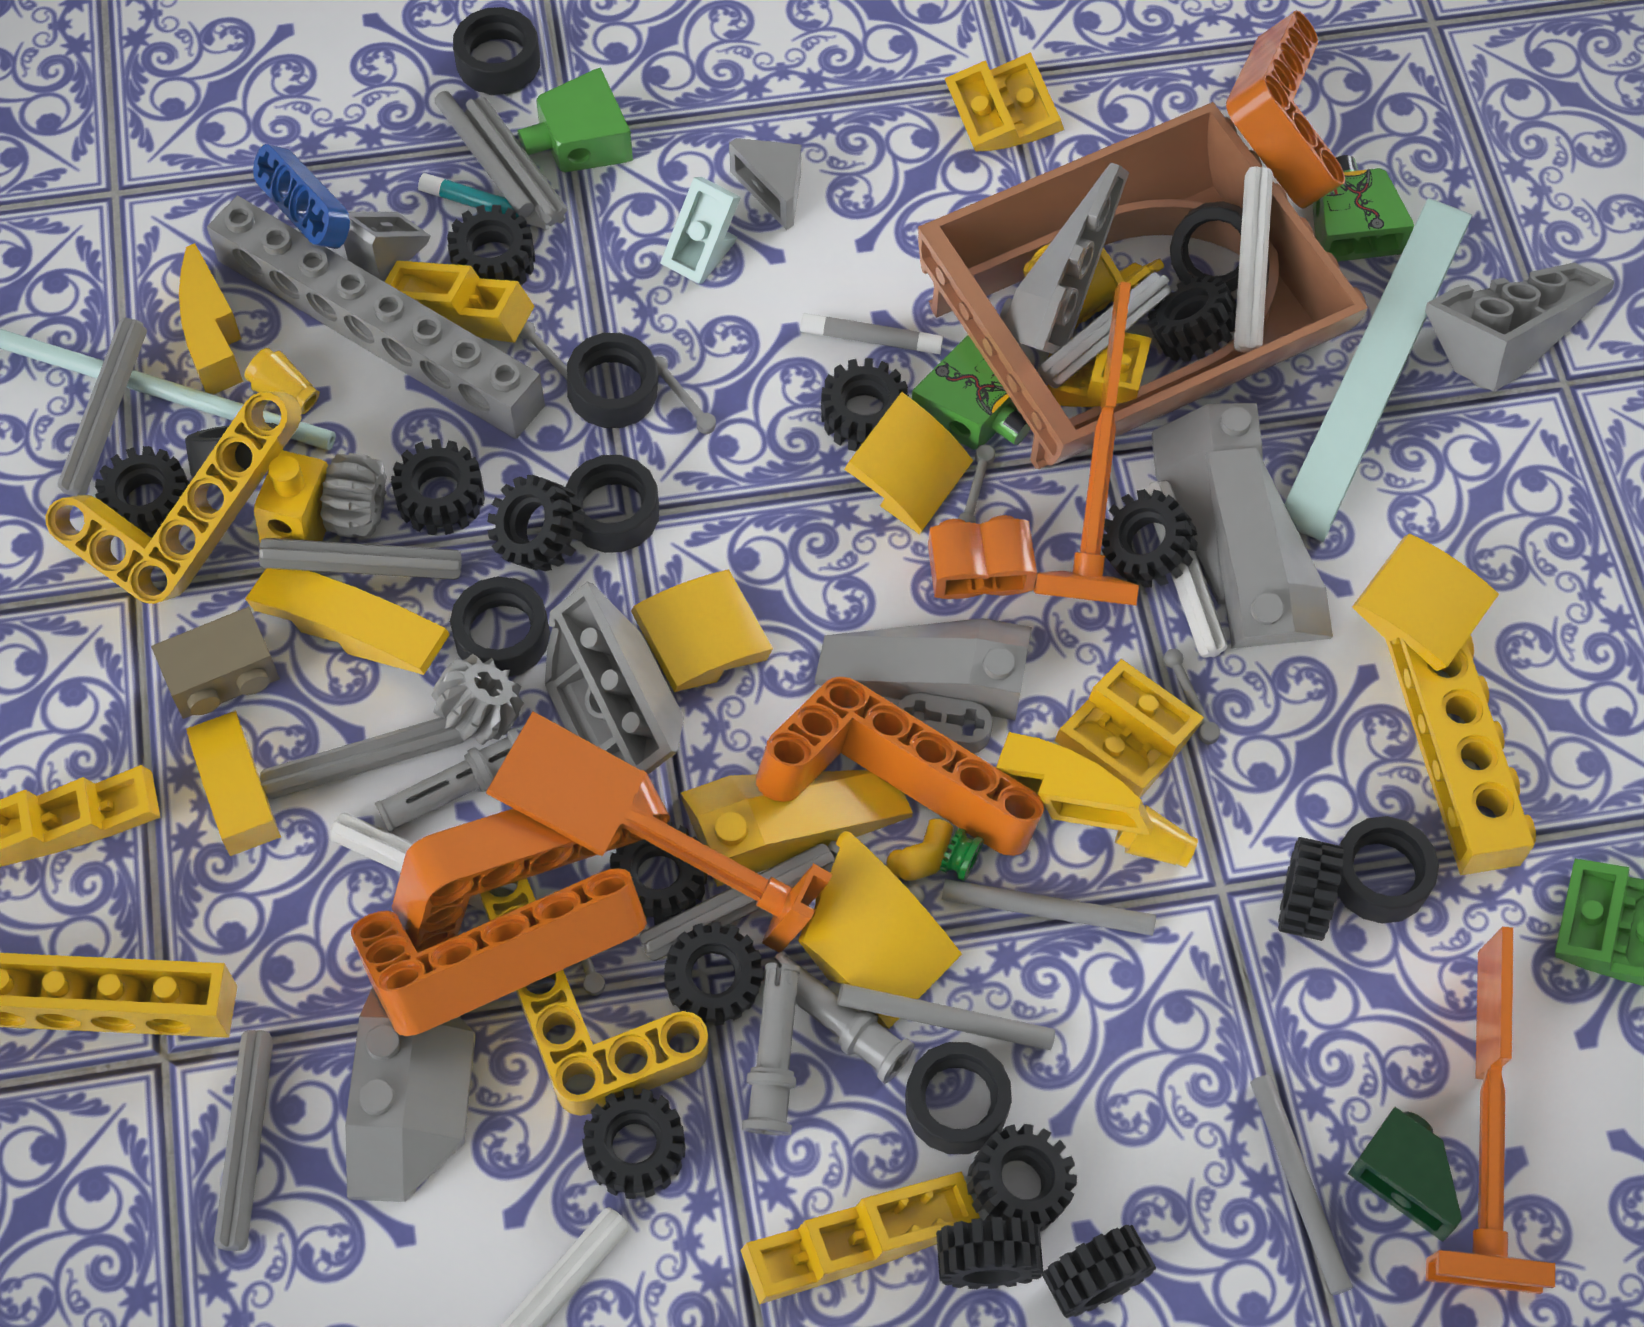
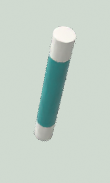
[418,173,550,230]

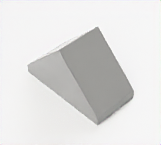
[729,138,801,230]
[344,212,431,282]

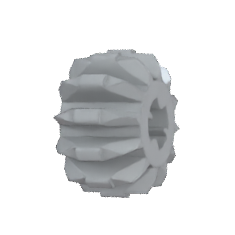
[320,453,387,538]
[431,654,524,745]

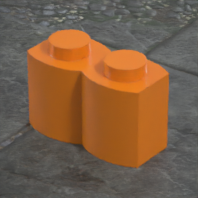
[928,515,1037,599]

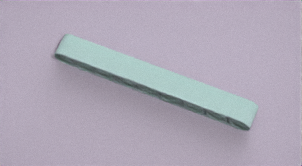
[1285,198,1472,542]

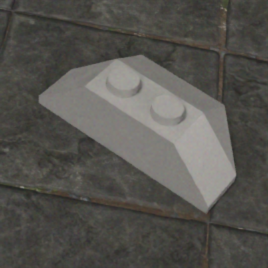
[545,582,684,774]
[345,986,476,1202]

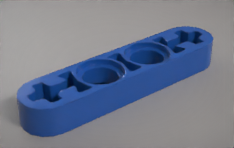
[253,144,350,249]

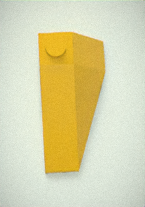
[680,769,913,887]

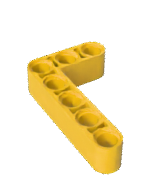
[46,391,301,604]
[480,878,709,1116]

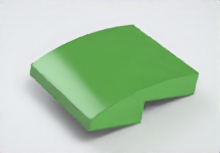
[1555,858,1644,986]

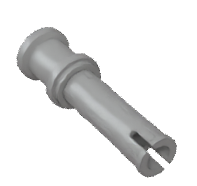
[375,728,519,833]
[762,951,915,1084]
[742,963,800,1136]

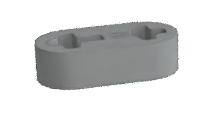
[897,693,993,754]

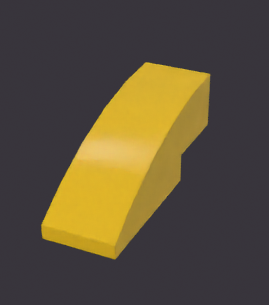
[179,243,243,395]
[385,260,535,343]
[186,710,281,856]
[996,732,1153,835]

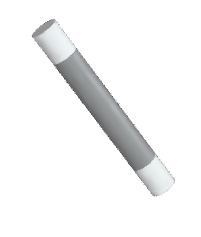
[800,313,943,355]

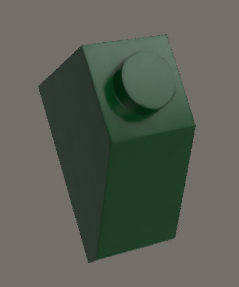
[1348,1107,1462,1242]

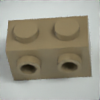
[151,606,280,719]

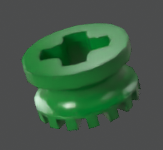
[940,828,984,882]

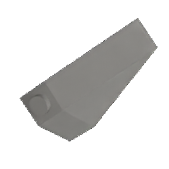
[1000,163,1129,354]
[1425,262,1614,392]
[1152,403,1263,604]
[1205,447,1333,648]
[815,618,1032,720]

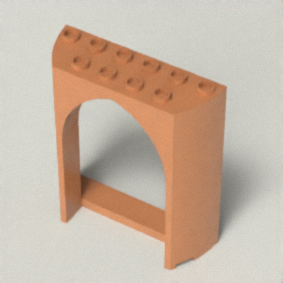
[918,102,1368,469]

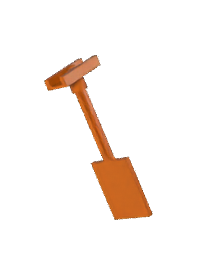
[1034,282,1139,606]
[486,711,833,953]
[1426,926,1555,1294]

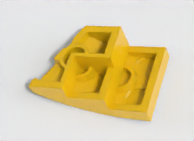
[798,831,962,1029]

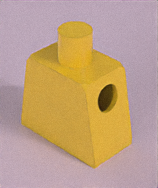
[254,450,328,542]

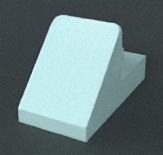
[660,177,741,284]

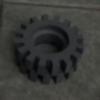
[447,205,535,286]
[1147,275,1237,362]
[821,358,909,451]
[391,439,485,536]
[95,446,189,538]
[487,475,584,571]
[1102,489,1198,588]
[610,821,707,925]
[1278,837,1344,941]
[664,921,763,1026]
[582,1088,686,1199]
[967,1124,1077,1232]
[936,1217,1043,1289]
[1042,1225,1156,1318]

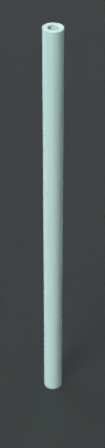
[0,329,336,450]

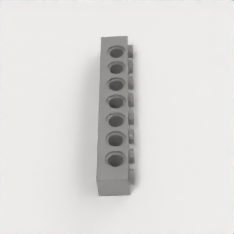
[207,195,545,439]

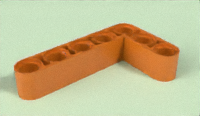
[1226,10,1345,209]
[756,676,1044,856]
[392,770,670,953]
[351,868,647,1036]

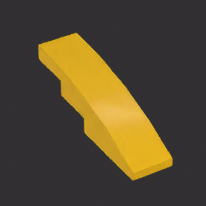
[245,568,450,675]
[0,765,161,867]
[740,1171,980,1305]

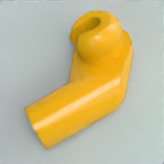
[886,819,954,881]

